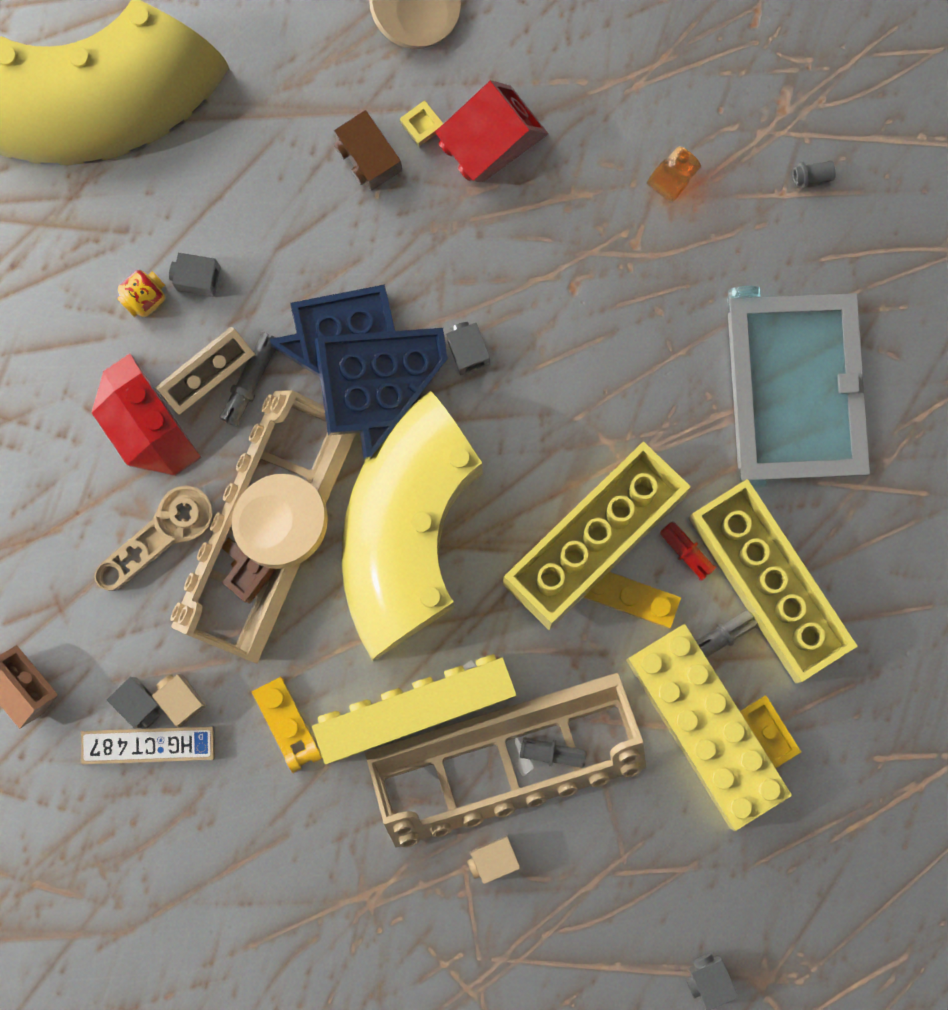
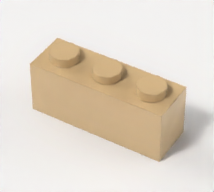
[155,327,255,415]

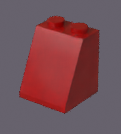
[435,80,549,182]

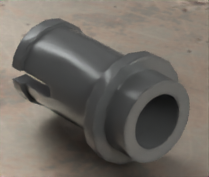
[793,160,836,188]

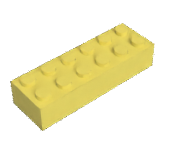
[503,441,691,631]
[688,479,858,683]
[626,624,792,831]
[312,654,517,764]

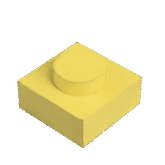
[400,100,443,147]

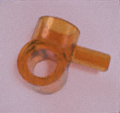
[646,146,701,204]

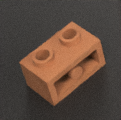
[0,645,58,729]

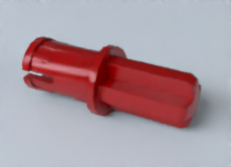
[660,521,717,581]

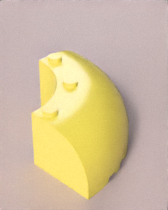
[0,0,229,165]
[341,391,483,661]

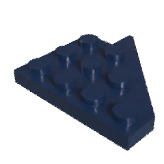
[270,284,395,377]
[315,328,448,460]

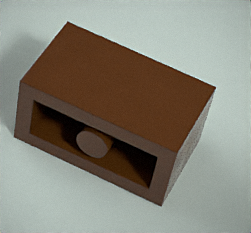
[333,110,402,191]

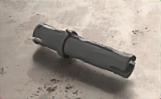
[219,332,276,427]

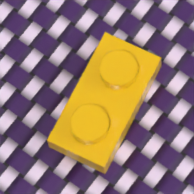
[740,695,801,768]

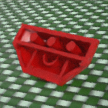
[91,353,202,476]

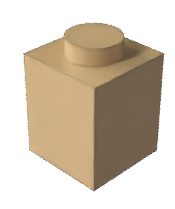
[152,674,207,727]
[467,835,520,884]

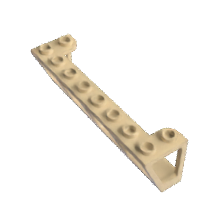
[171,390,356,664]
[365,673,646,848]

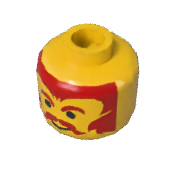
[117,270,165,318]

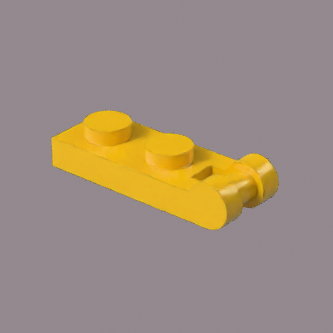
[252,676,322,774]

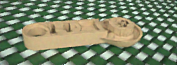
[94,486,212,591]

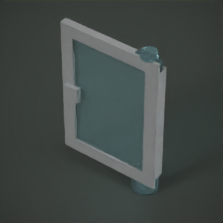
[728,286,870,488]

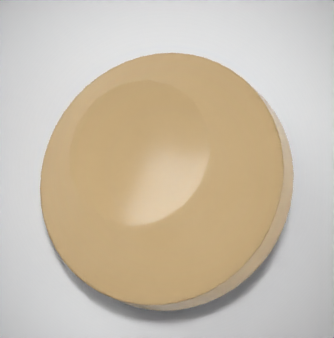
[369,0,461,49]
[232,474,328,569]

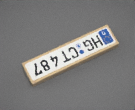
[81,727,215,764]

